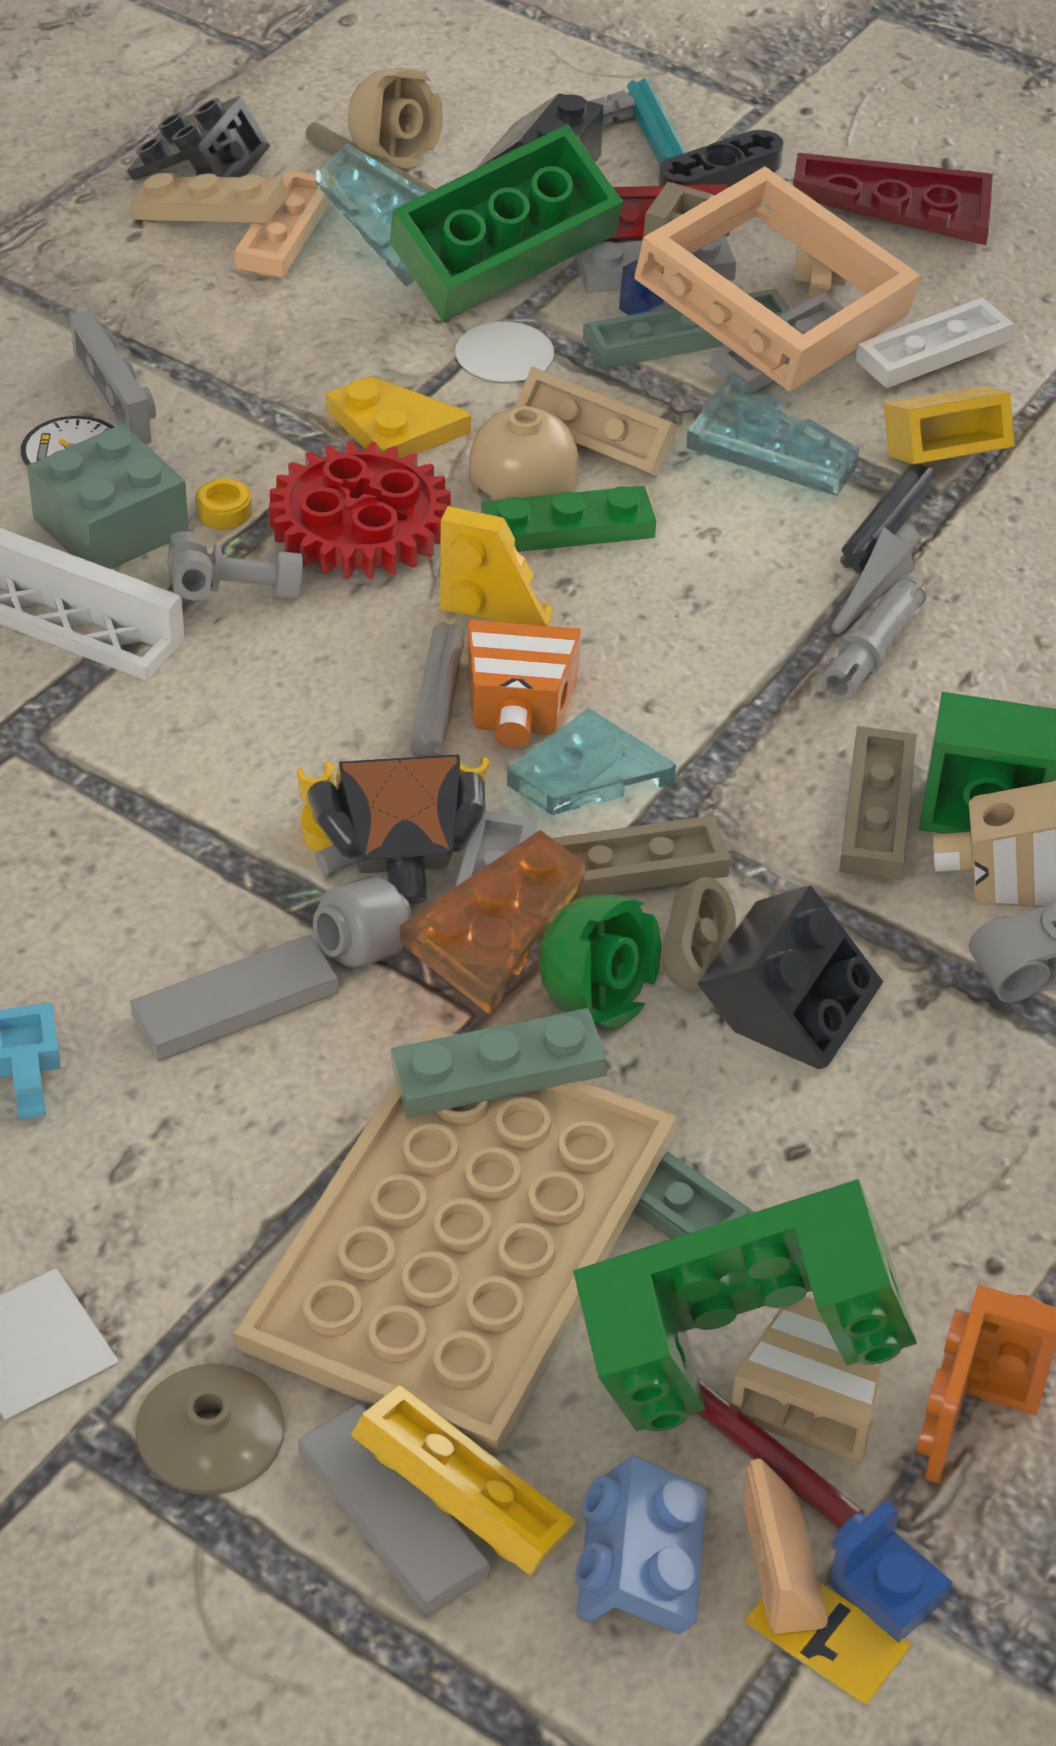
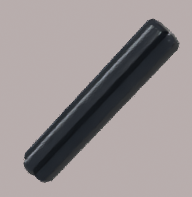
[840,463,936,573]

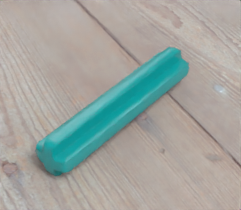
[627,78,686,165]

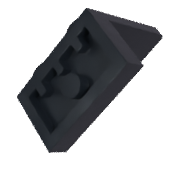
[127,96,270,180]

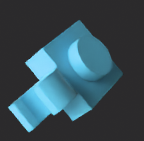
[0,1003,61,1120]

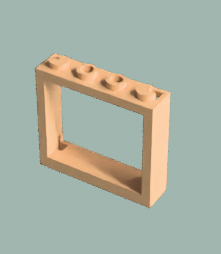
[634,167,921,392]

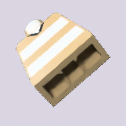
[933,781,1056,907]
[731,1296,882,1465]

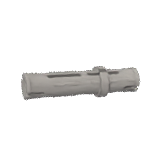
[820,575,927,701]

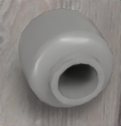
[313,877,412,968]

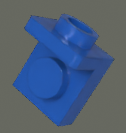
[829,1500,953,1643]

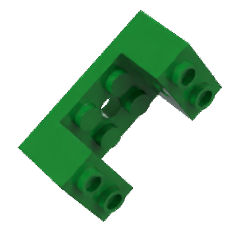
[573,1179,917,1432]

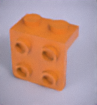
[916,1284,1056,1484]

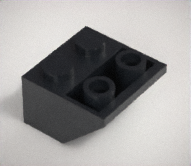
[697,884,884,1069]

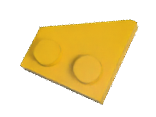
[326,376,471,459]
[440,506,553,626]

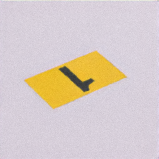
[743,1582,913,1706]

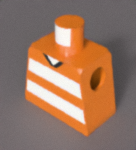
[467,620,581,749]

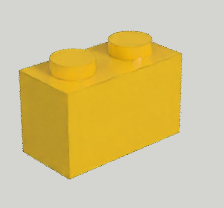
[883,386,1015,464]

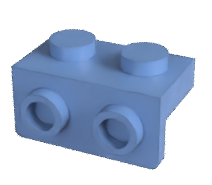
[575,1455,707,1634]

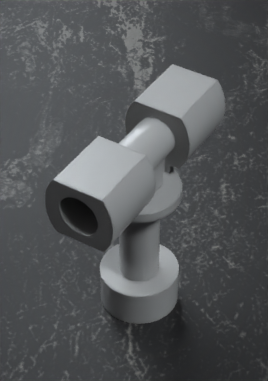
[167,531,302,601]

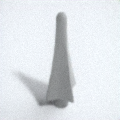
[831,525,919,634]

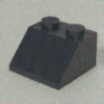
[474,93,604,170]

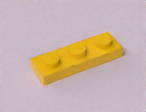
[350,1385,577,1576]

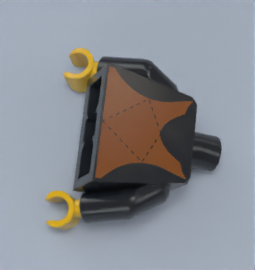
[297,754,489,905]

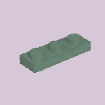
[391,1008,607,1117]

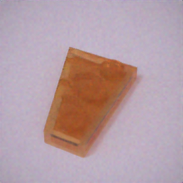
[400,830,585,1015]

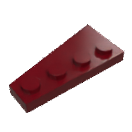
[793,153,993,246]

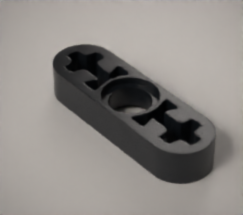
[658,130,784,187]

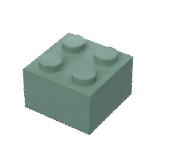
[27,424,189,569]

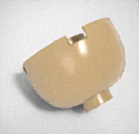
[347,68,443,169]
[469,406,579,501]

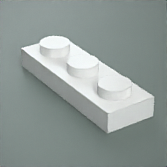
[855,297,1014,388]

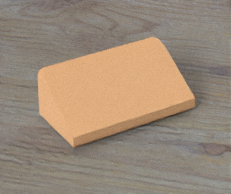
[742,1459,828,1634]

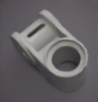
[968,901,1056,1003]

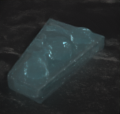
[316,143,427,287]
[686,372,860,496]

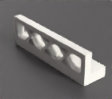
[0,528,185,681]

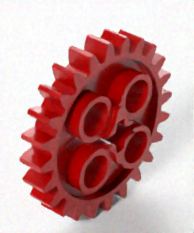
[269,442,451,579]

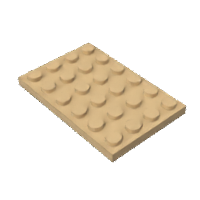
[234,1025,677,1457]

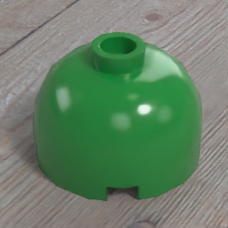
[538,894,662,1028]

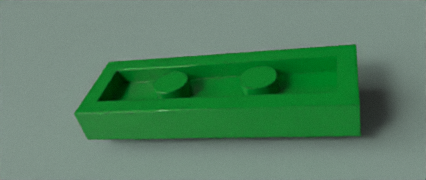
[481,485,656,552]

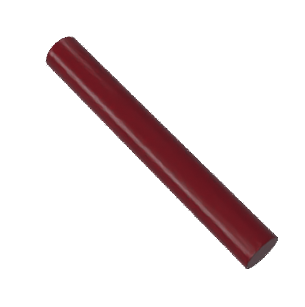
[697,1376,864,1530]

